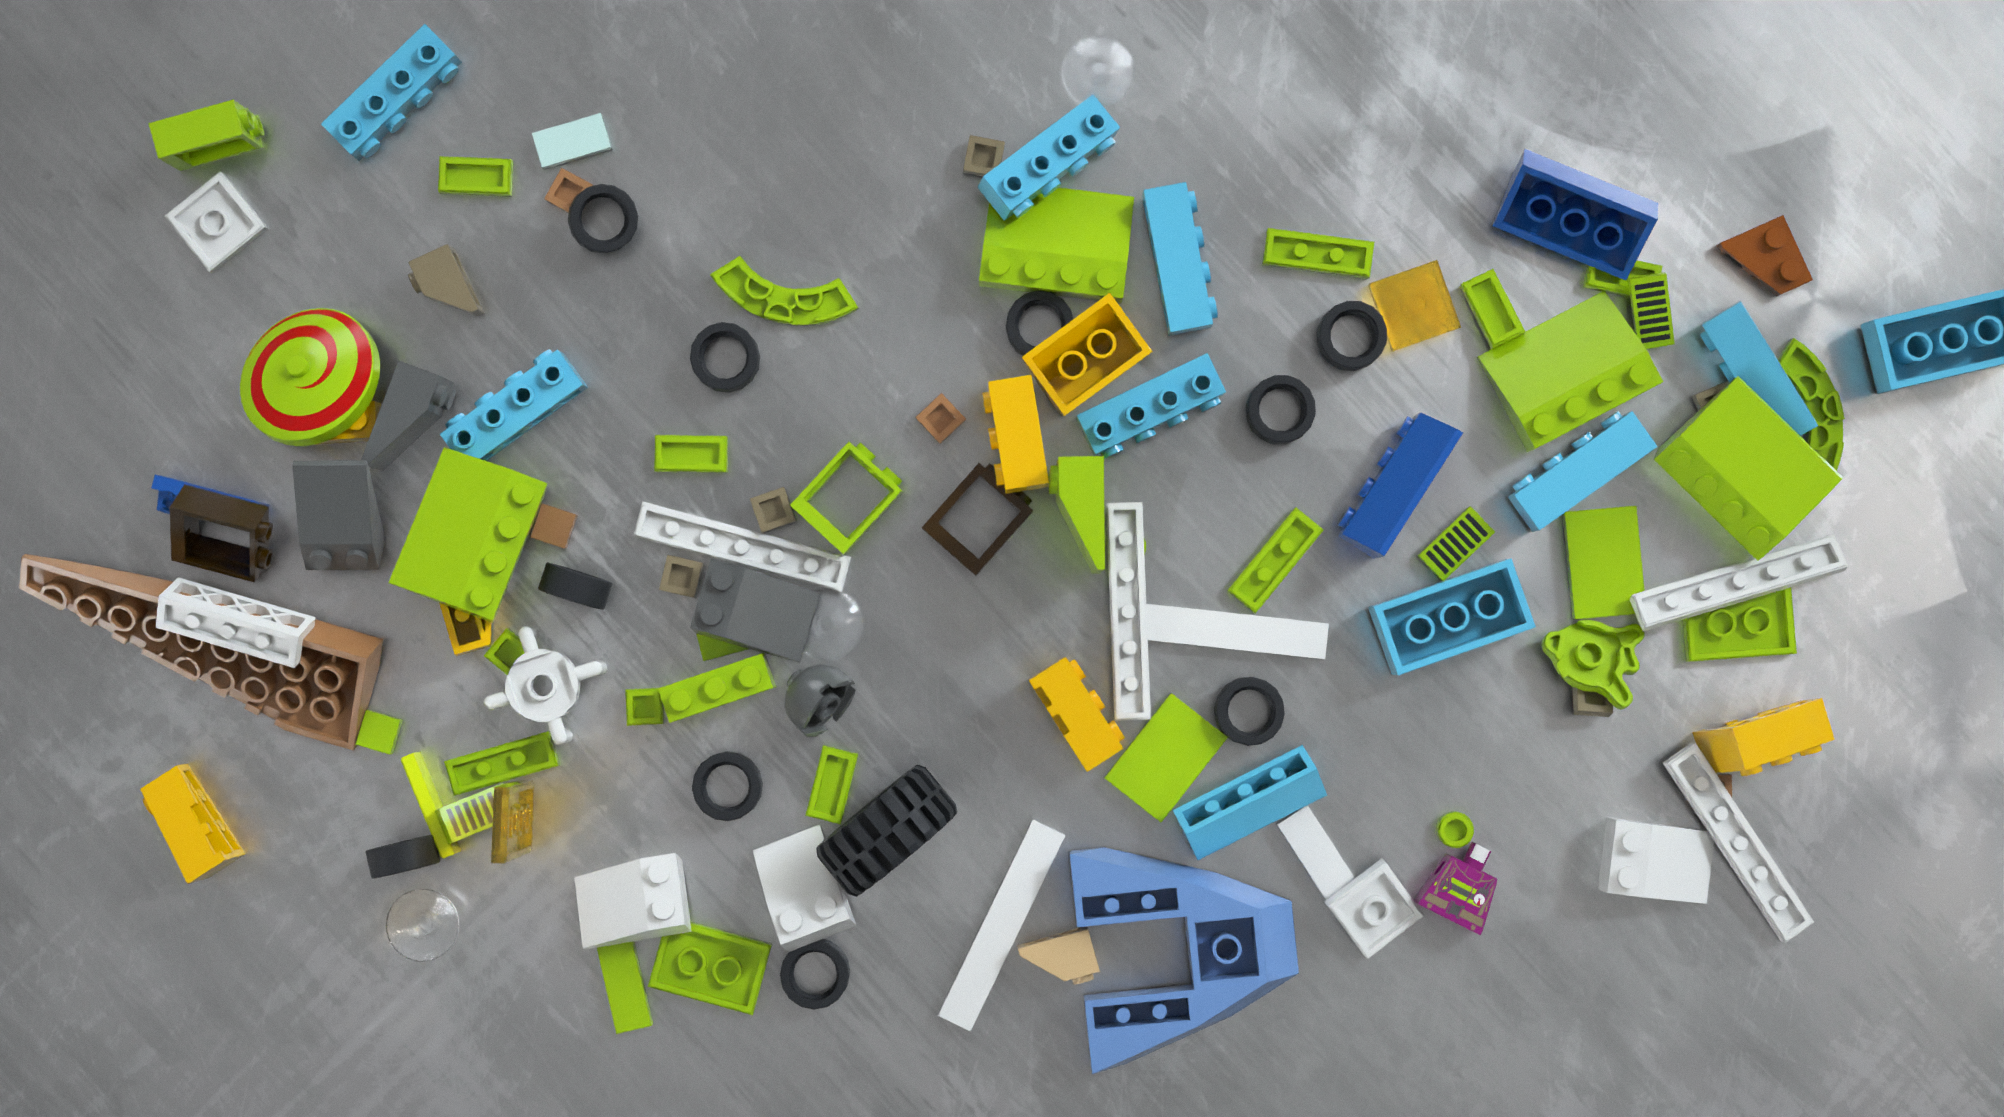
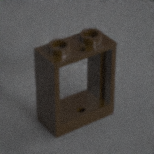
[922,463,1033,576]
[170,484,273,583]

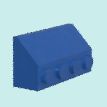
[1493,149,1658,280]
[1338,412,1463,559]

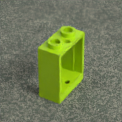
[148,99,264,171]
[790,442,903,555]

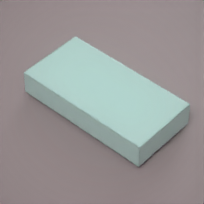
[532,113,612,169]

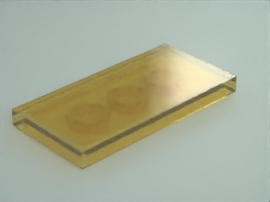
[491,780,535,864]

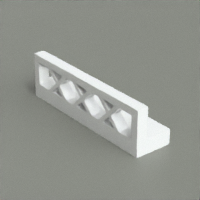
[156,577,316,668]

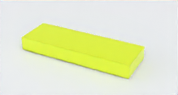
[401,751,462,859]

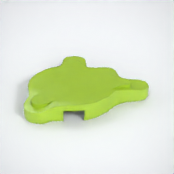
[1541,619,1645,710]

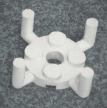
[483,626,607,745]

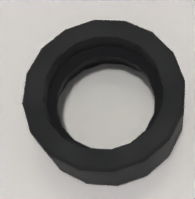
[568,184,638,253]
[1006,290,1073,356]
[1317,301,1387,371]
[690,322,760,393]
[1246,375,1316,444]
[538,562,612,610]
[1214,677,1285,746]
[692,751,763,821]
[365,835,440,879]
[780,939,850,1010]

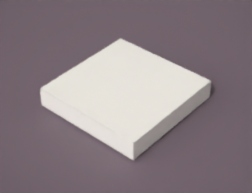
[164,171,268,273]
[1324,858,1425,959]

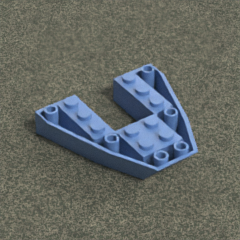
[1069,847,1299,1074]

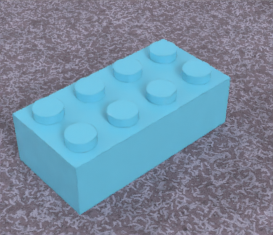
[1860,289,2004,394]
[1368,558,1536,675]

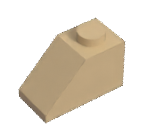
[1018,927,1100,984]

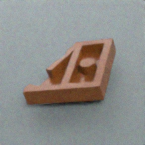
[1717,215,1813,296]

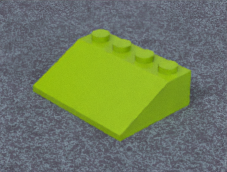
[979,187,1134,304]
[1477,291,1664,452]
[1654,376,1843,561]
[388,447,547,623]
[1048,456,1105,574]

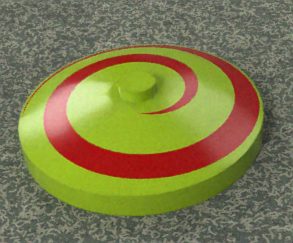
[240,308,380,446]

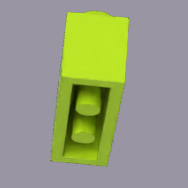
[658,653,777,723]

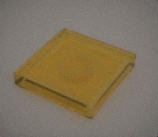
[1368,260,1461,352]

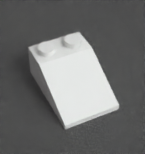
[1598,817,1714,904]
[753,824,856,952]
[574,853,692,950]

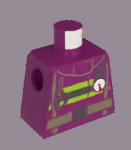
[1413,842,1497,935]

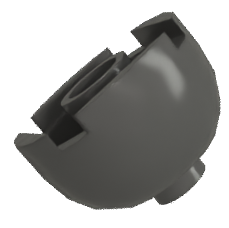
[784,664,855,737]

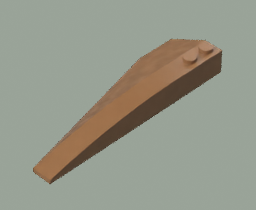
[19,554,383,751]

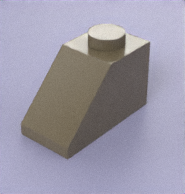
[408,244,485,316]

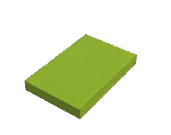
[1562,506,1645,620]
[1682,587,1797,662]
[1104,693,1228,822]
[648,921,772,1015]

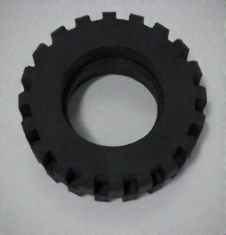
[816,764,957,897]

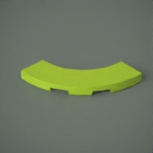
[710,256,859,326]
[1778,338,1845,471]

